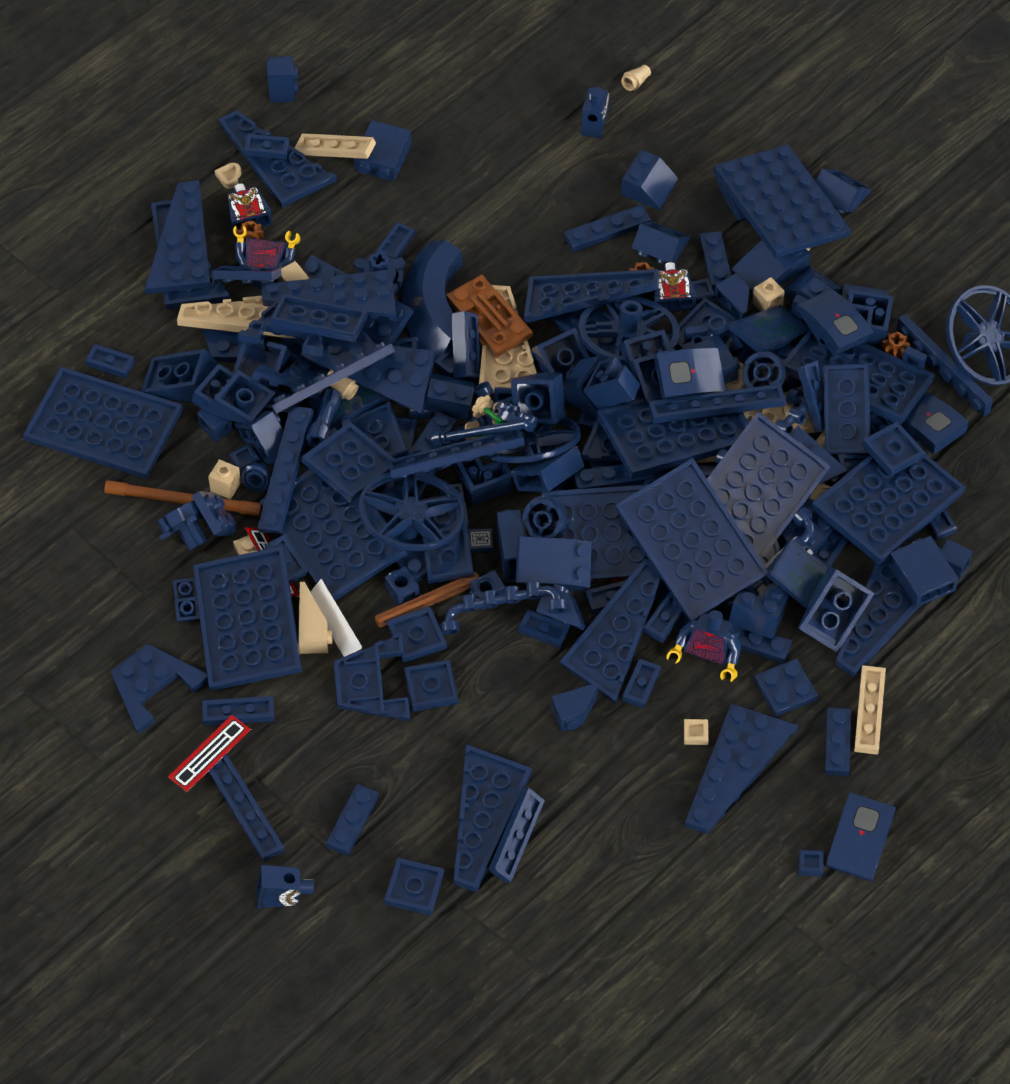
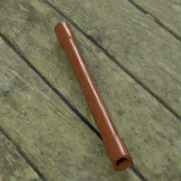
[104,480,262,517]

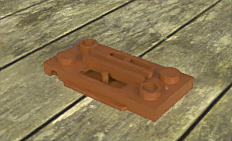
[446,275,533,358]

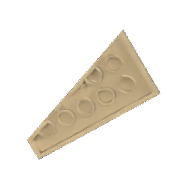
[479,285,537,398]
[177,296,304,340]

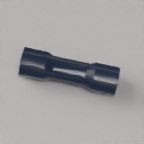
[306,388,341,448]

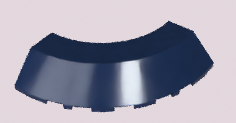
[402,240,462,366]

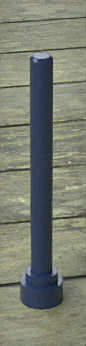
[431,419,530,448]

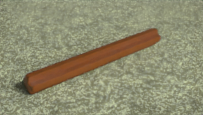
[375,572,479,628]

